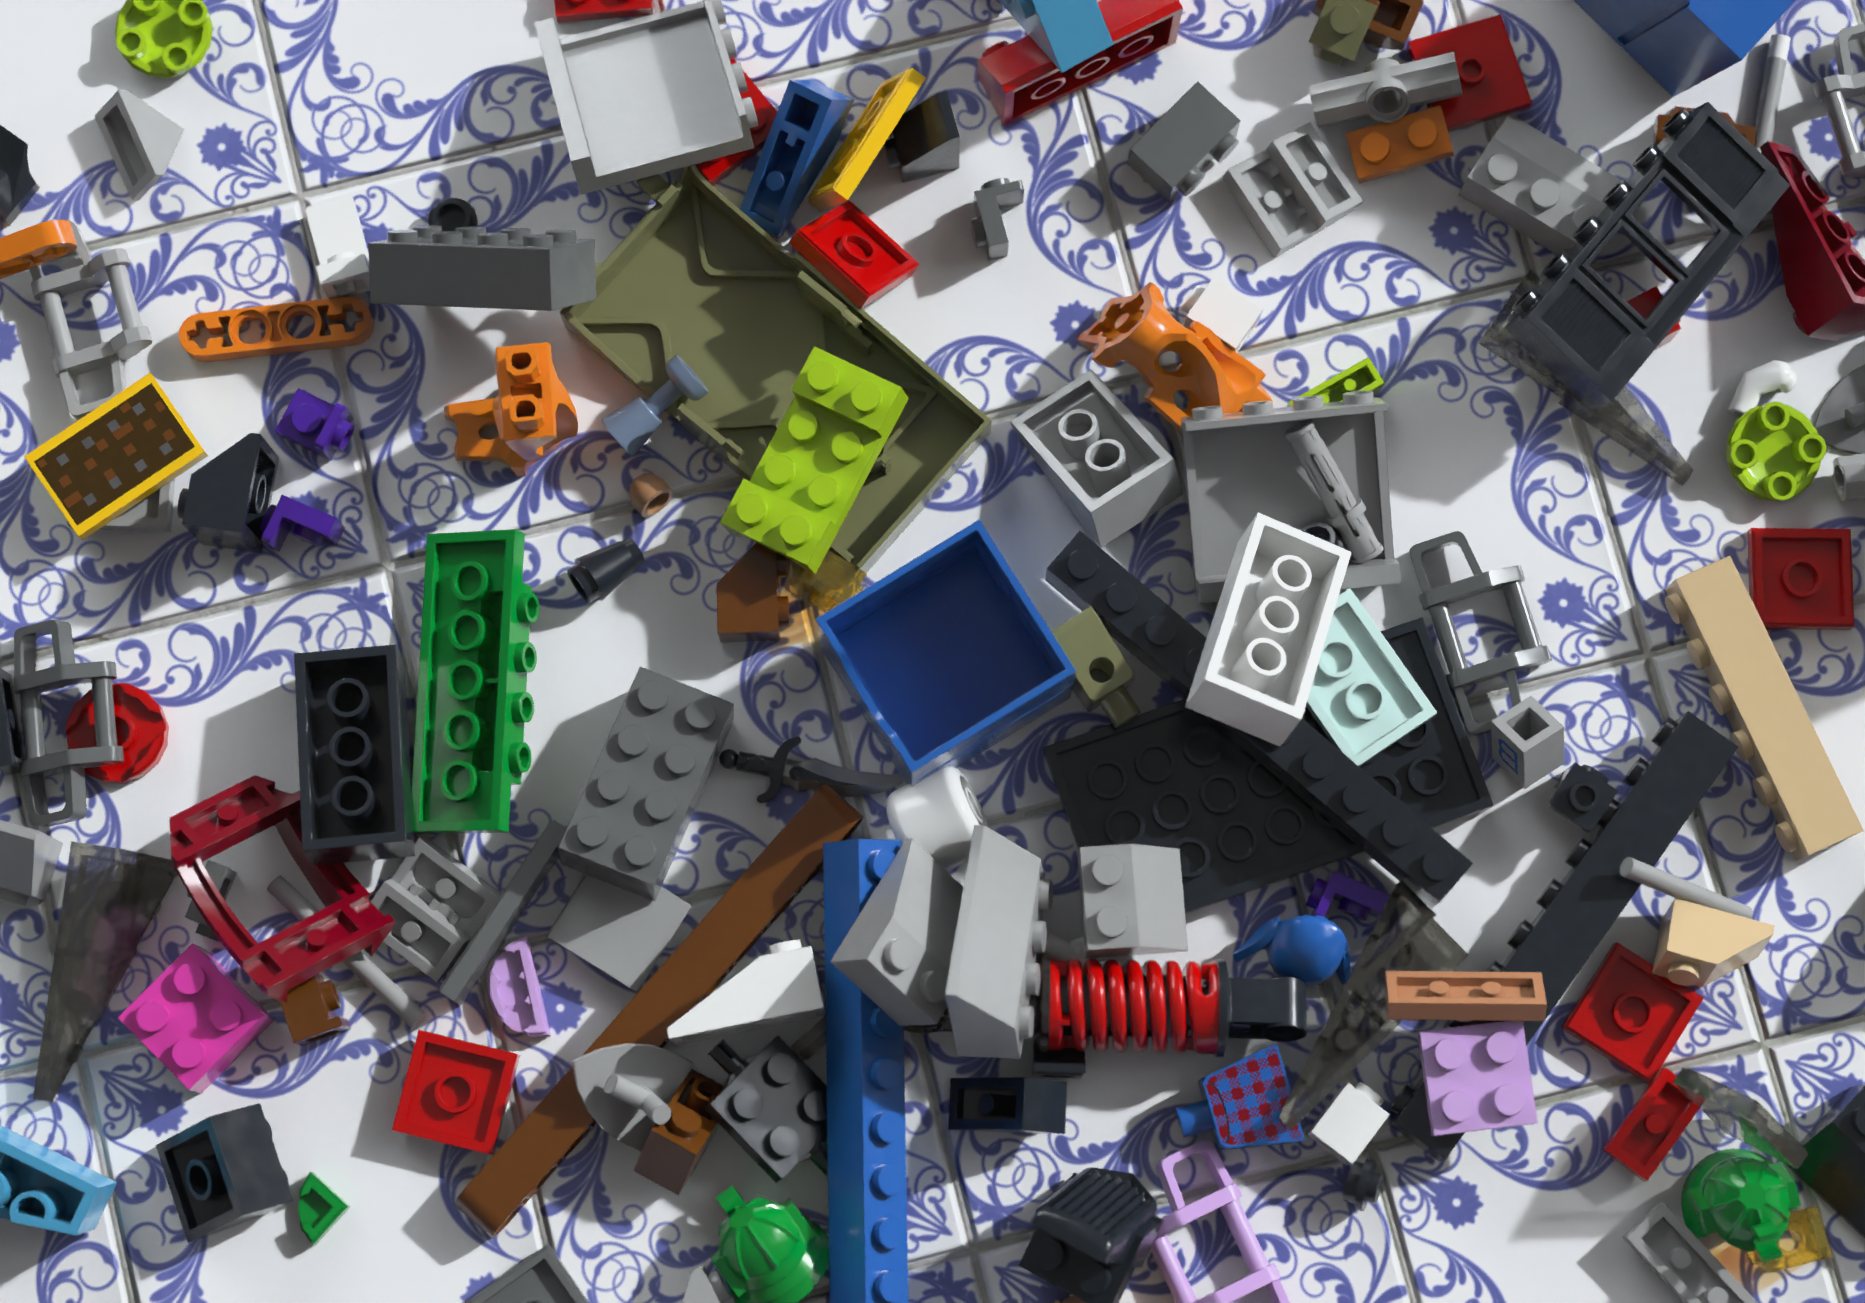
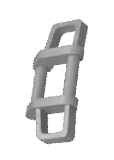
[1813,23,1865,177]
[30,220,152,420]

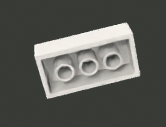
[1185,513,1352,746]

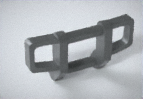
[1410,531,1552,736]
[13,620,124,827]

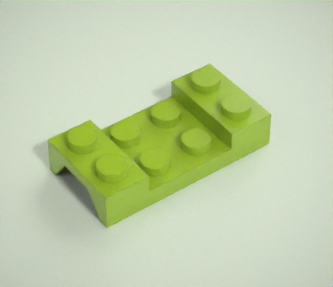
[720,346,909,574]

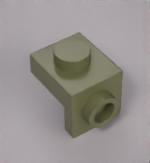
[1308,0,1378,67]

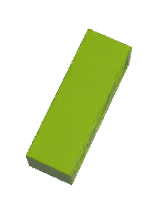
[1287,357,1384,407]

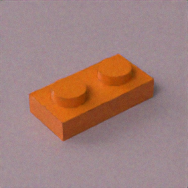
[1345,105,1454,184]

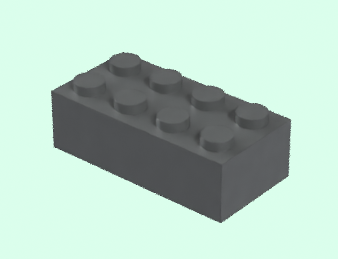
[368,225,596,311]
[558,667,734,902]

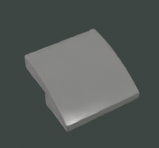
[1222,122,1364,258]
[371,836,502,982]
[546,874,692,993]

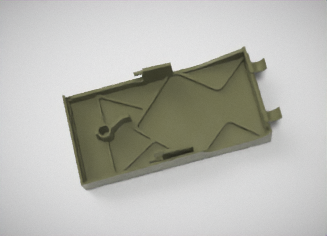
[559,164,992,579]

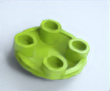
[115,0,213,78]
[1726,401,1827,502]

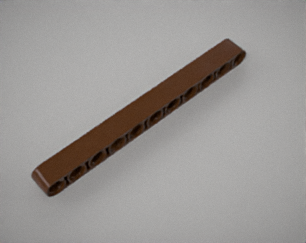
[454,784,864,1239]

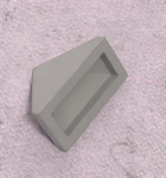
[94,90,184,200]

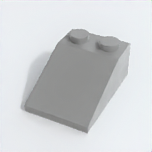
[1010,369,1183,548]
[830,838,963,1026]

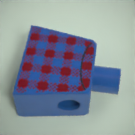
[1175,1044,1305,1150]

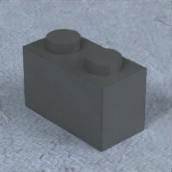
[1127,81,1241,203]

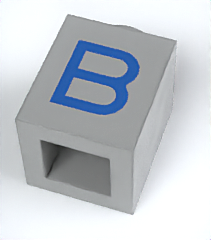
[1491,696,1564,789]

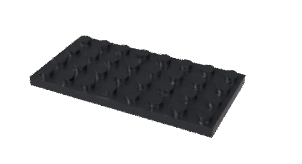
[1043,617,1494,914]

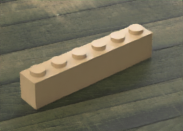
[1665,556,1864,861]

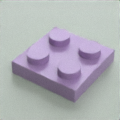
[1417,1021,1538,1136]

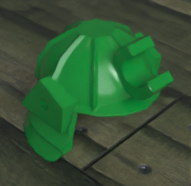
[1681,1149,1801,1263]
[710,1186,829,1303]

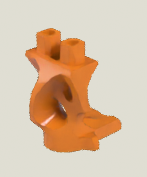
[1076,283,1273,437]
[444,342,578,477]

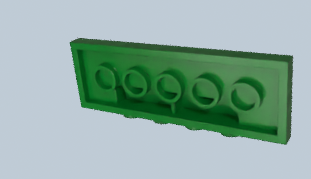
[412,529,539,834]

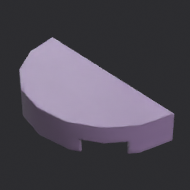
[488,936,551,1037]

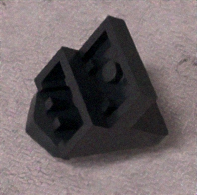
[1018,1167,1164,1303]

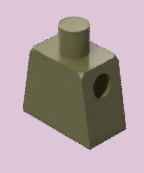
[1051,606,1141,728]

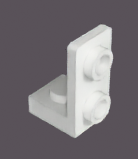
[305,196,370,298]

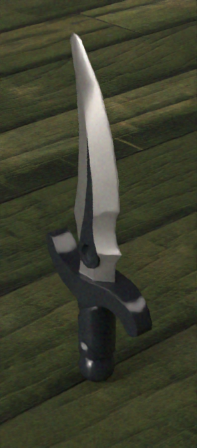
[719,737,905,803]

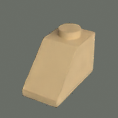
[1652,898,1775,987]

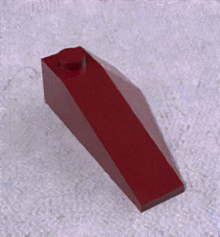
[1760,141,1865,341]

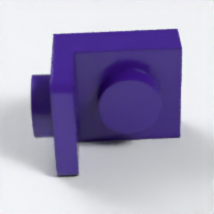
[275,388,354,461]
[260,495,345,552]
[1306,870,1390,921]

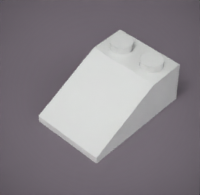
[667,940,826,1045]

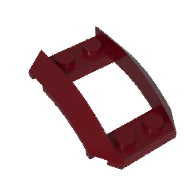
[169,775,395,1003]

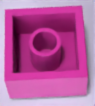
[117,943,275,1093]

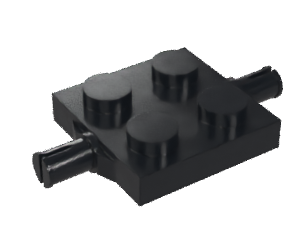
[704,1035,828,1183]

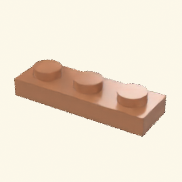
[1385,971,1547,1022]

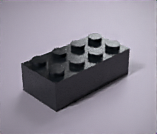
[294,644,415,865]

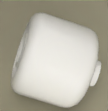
[886,766,989,872]

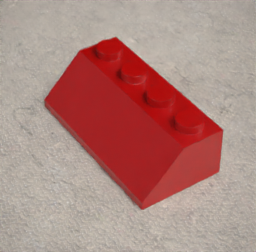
[977,0,1183,126]

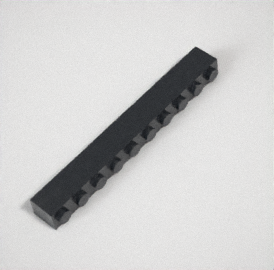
[1045,531,1473,908]
[1388,711,1738,1161]

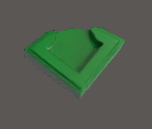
[298,1172,351,1246]

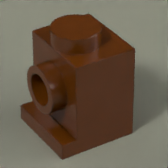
[280,974,351,1046]

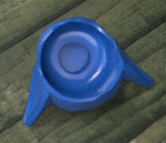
[1233,915,1356,992]

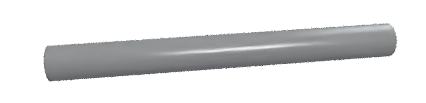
[267,875,426,1028]

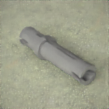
[1284,419,1384,564]

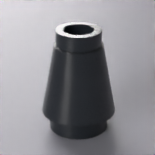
[567,537,645,603]

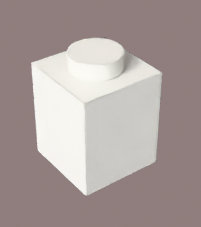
[1182,276,1263,353]
[1306,1082,1390,1166]

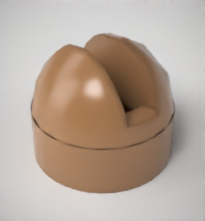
[629,473,673,517]

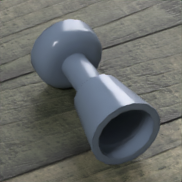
[601,354,709,457]

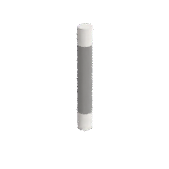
[1754,34,1790,153]

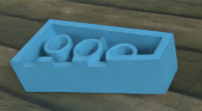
[999,0,1114,73]
[0,1125,117,1235]

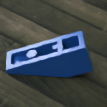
[740,80,854,236]

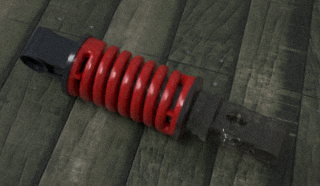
[904,956,1307,1057]

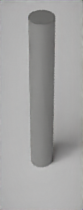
[1620,857,1753,919]

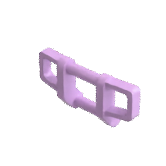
[1151,1139,1290,1303]

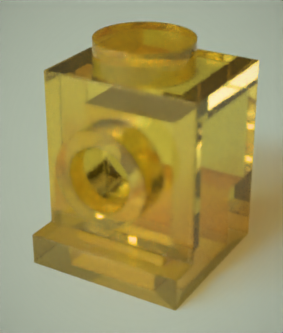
[789,550,868,613]
[1746,1206,1832,1273]

